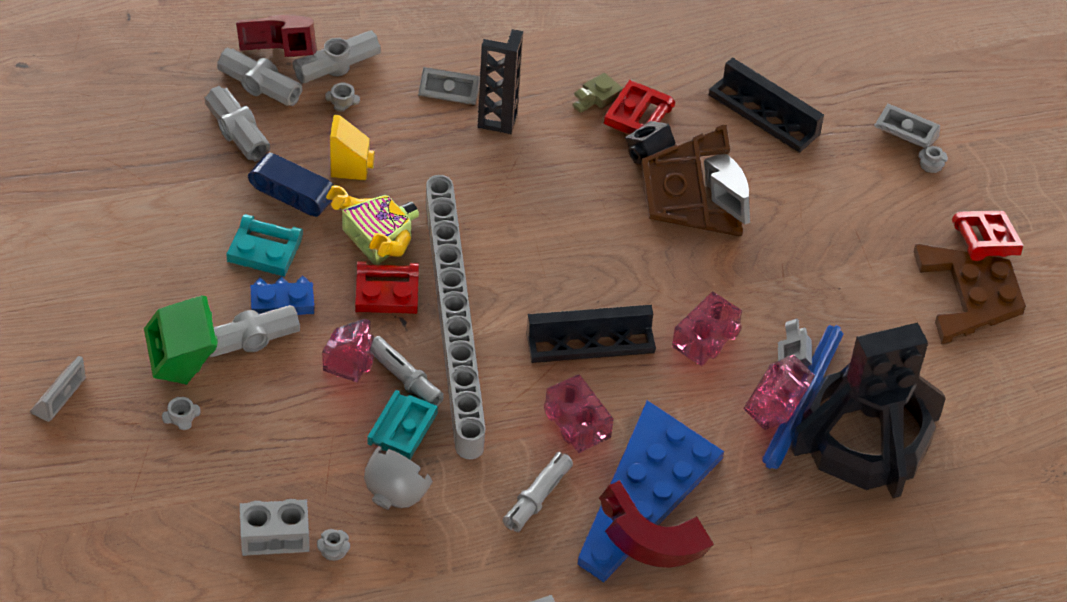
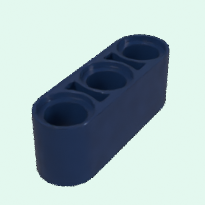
[248,153,334,217]

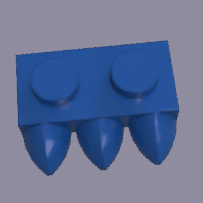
[250,275,314,315]

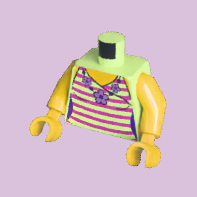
[326,185,419,265]

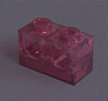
[672,291,742,367]
[743,354,815,430]
[544,374,614,453]

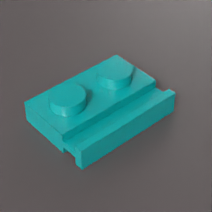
[367,390,438,460]

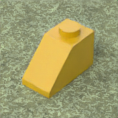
[330,115,375,180]

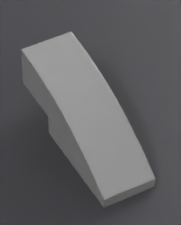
[704,154,750,224]

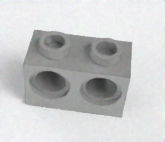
[240,499,310,556]

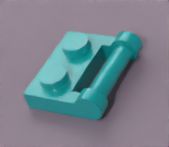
[226,214,303,277]

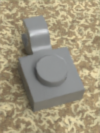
[778,319,812,373]

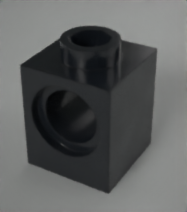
[625,121,676,164]

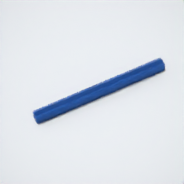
[762,325,844,469]

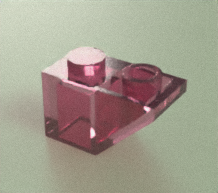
[322,319,374,383]

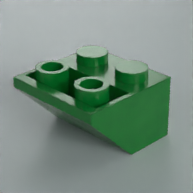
[144,295,218,385]

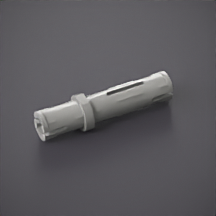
[367,336,444,406]
[503,452,573,532]

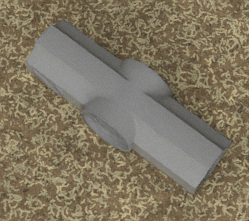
[293,31,381,84]
[217,47,302,107]
[205,86,270,162]
[209,305,300,358]

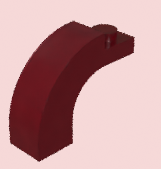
[236,15,317,57]
[599,480,714,568]

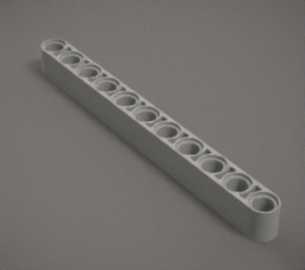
[426,175,485,459]

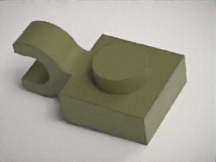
[573,72,623,113]

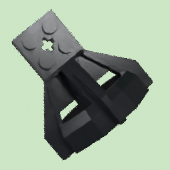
[791,322,946,498]

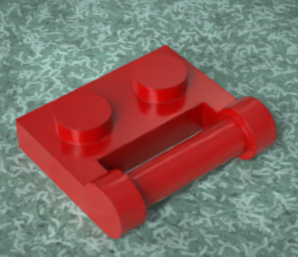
[604,80,675,135]
[952,211,1024,261]
[355,261,419,314]

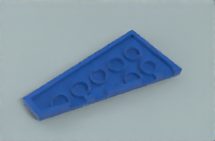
[578,400,724,583]

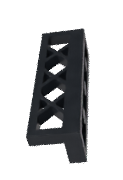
[477,29,524,134]
[708,57,824,153]
[526,304,656,363]

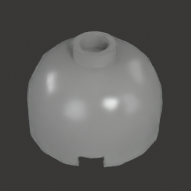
[364,447,433,510]

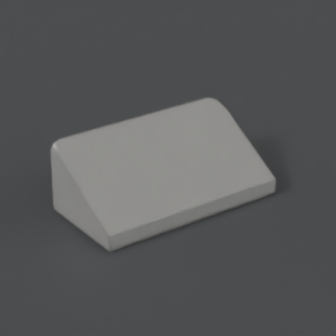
[418,67,480,105]
[875,104,940,149]
[30,356,86,422]

